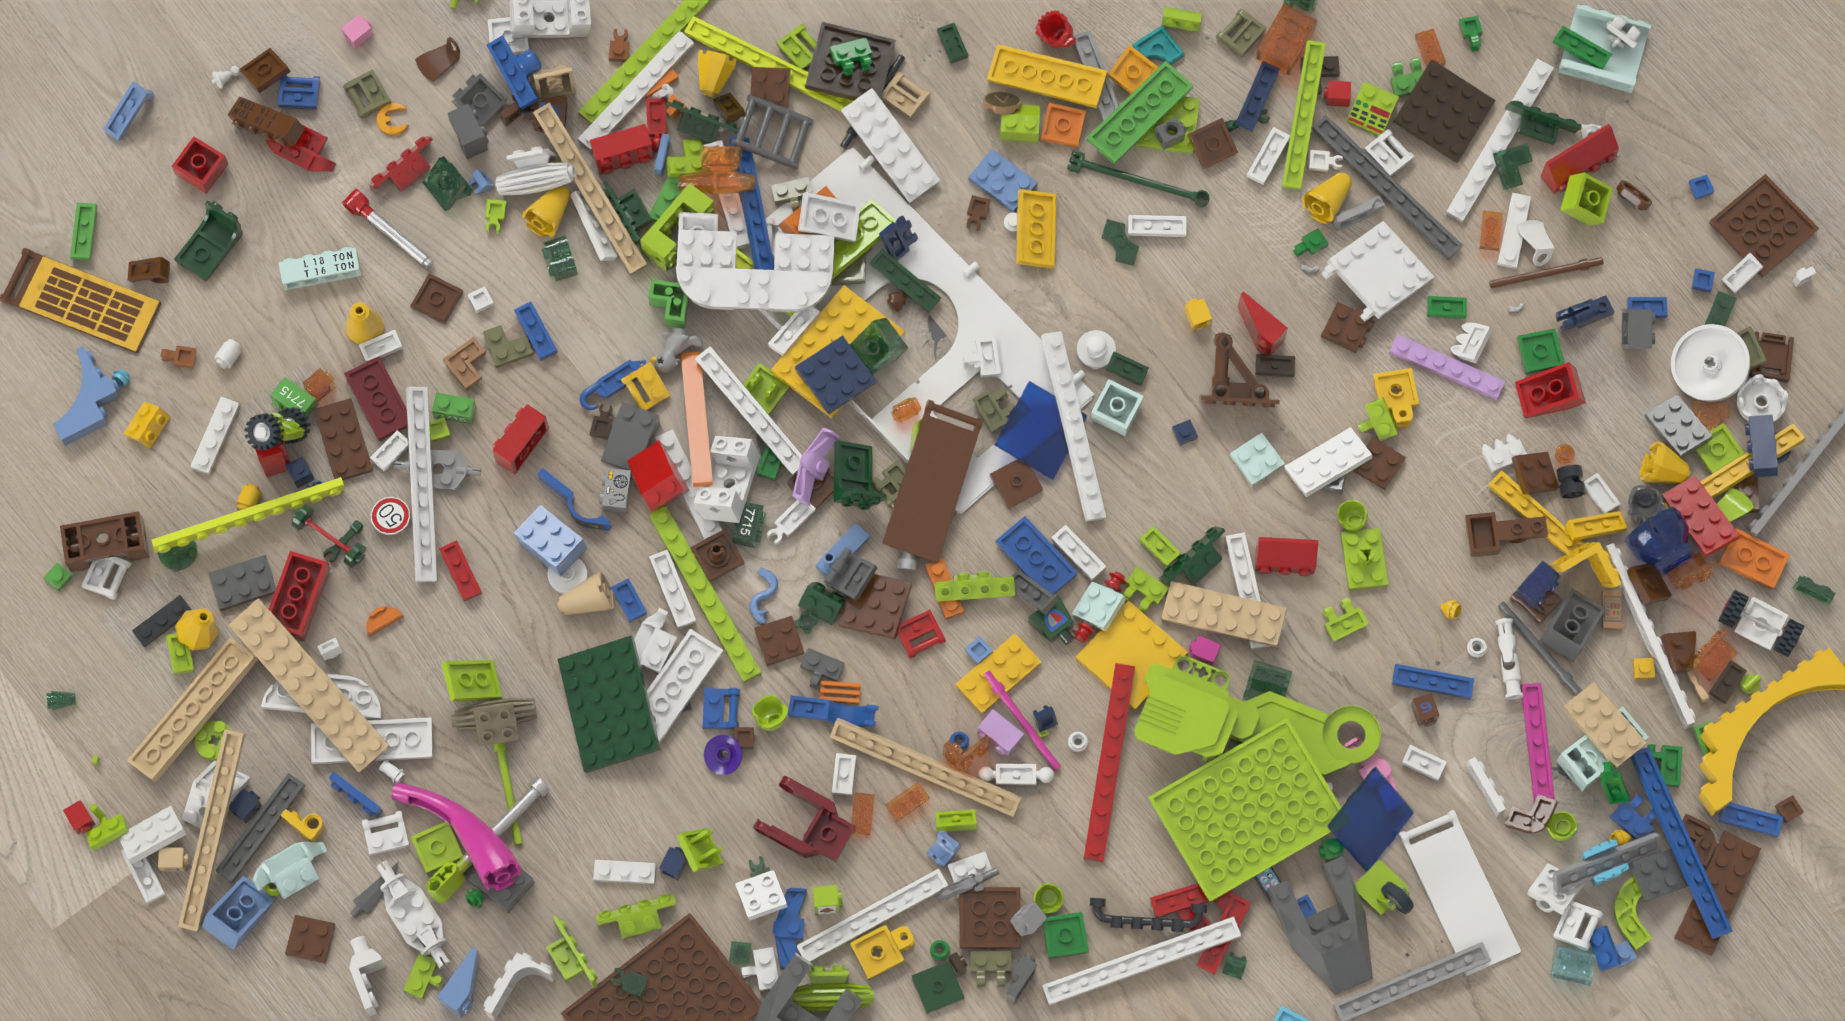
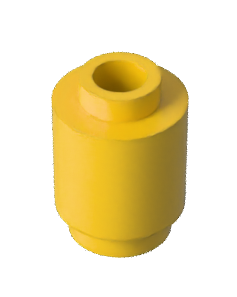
[236,483,262,511]

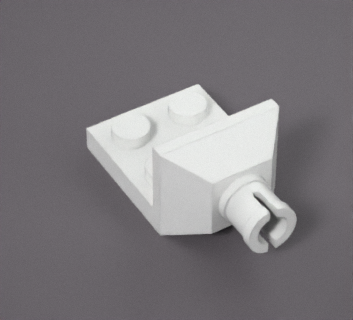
[349,936,386,1016]

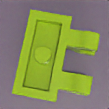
[1123,566,1169,613]
[1322,597,1369,643]

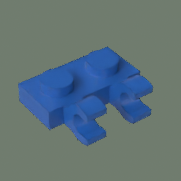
[1610,794,1657,840]

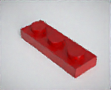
[439,540,482,602]

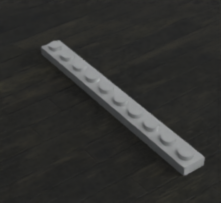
[1748,404,1845,538]

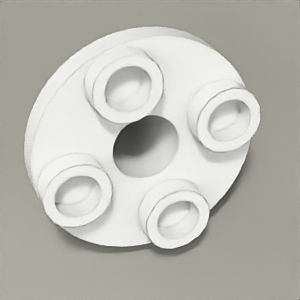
[1076,330,1116,370]

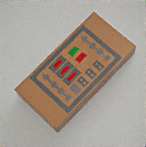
[1602,589,1623,630]

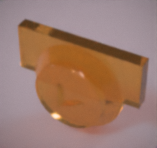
[1692,400,1730,429]

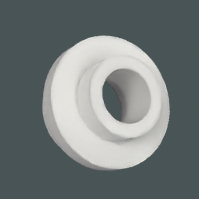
[1467,638,1487,658]
[1068,732,1088,752]

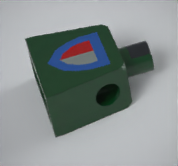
[1028,595,1075,645]

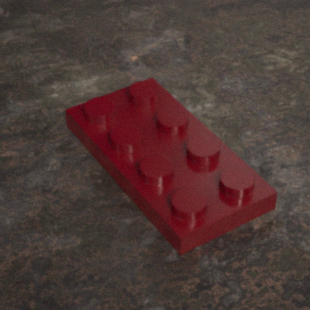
[344,356,408,441]

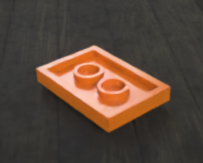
[1718,528,1790,590]

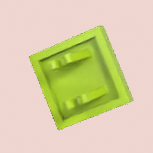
[743,363,790,415]
[676,828,724,872]

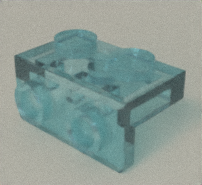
[1550,946,1597,986]

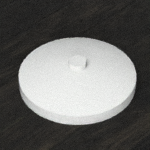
[1671,324,1750,402]

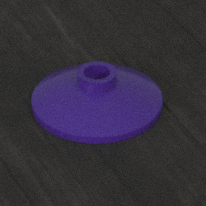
[704,735,743,775]

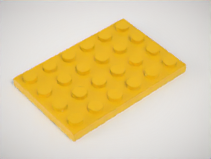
[771,285,905,419]

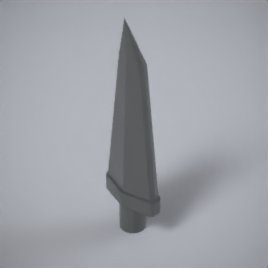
[350,861,399,918]

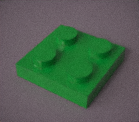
[1516,328,1565,374]
[1043,912,1089,959]

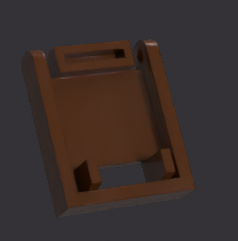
[1749,331,1794,383]

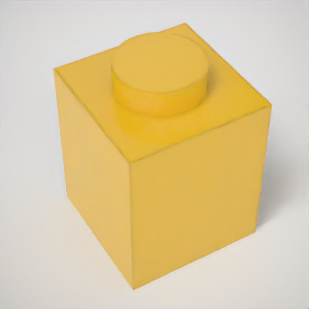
[1184,298,1212,331]

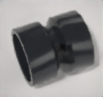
[1556,465,1586,499]

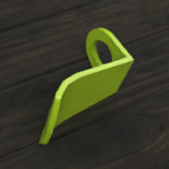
[1717,488,1754,522]

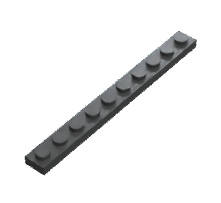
[1312,115,1463,260]

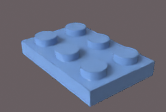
[968,149,1037,213]

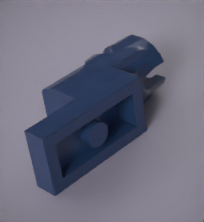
[1555,295,1615,331]

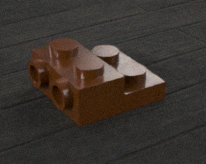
[1321,302,1375,353]

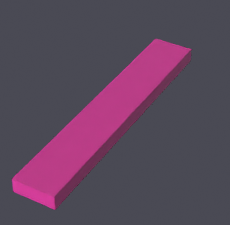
[1520,683,1555,802]

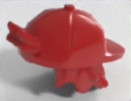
[1035,10,1076,49]

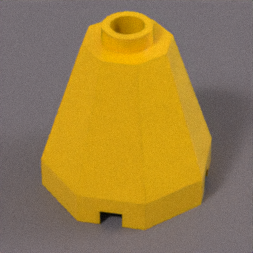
[698,50,737,98]
[1639,441,1691,484]
[175,608,219,651]

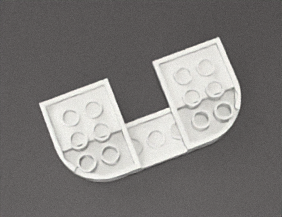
[676,230,835,312]

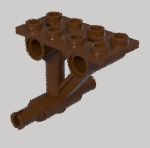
[1199,332,1280,408]

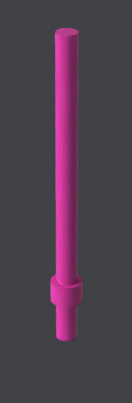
[983,670,1061,771]

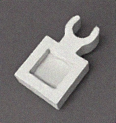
[1309,150,1343,172]

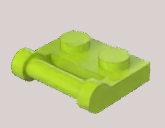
[777,24,816,70]

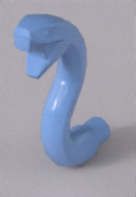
[750,567,778,625]

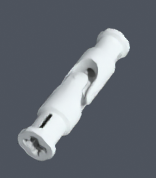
[1495,618,1523,700]

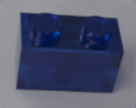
[1514,561,1561,609]

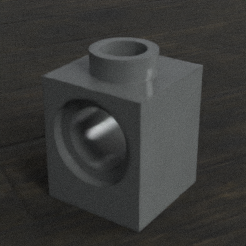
[1155,118,1186,150]

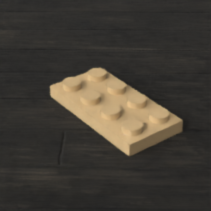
[1563,682,1647,769]

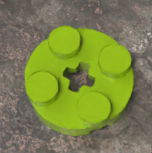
[194,721,232,761]

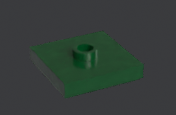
[911,961,965,1014]

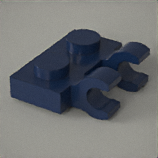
[878,215,918,261]

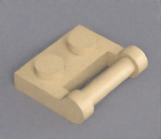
[881,72,931,119]

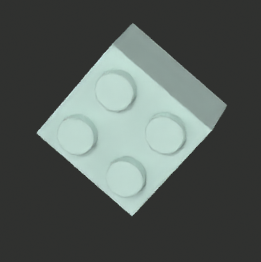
[1090,379,1144,436]

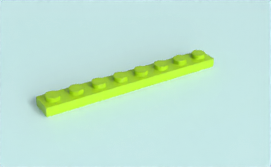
[1282,40,1326,191]

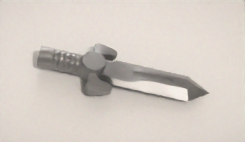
[936,867,1000,900]

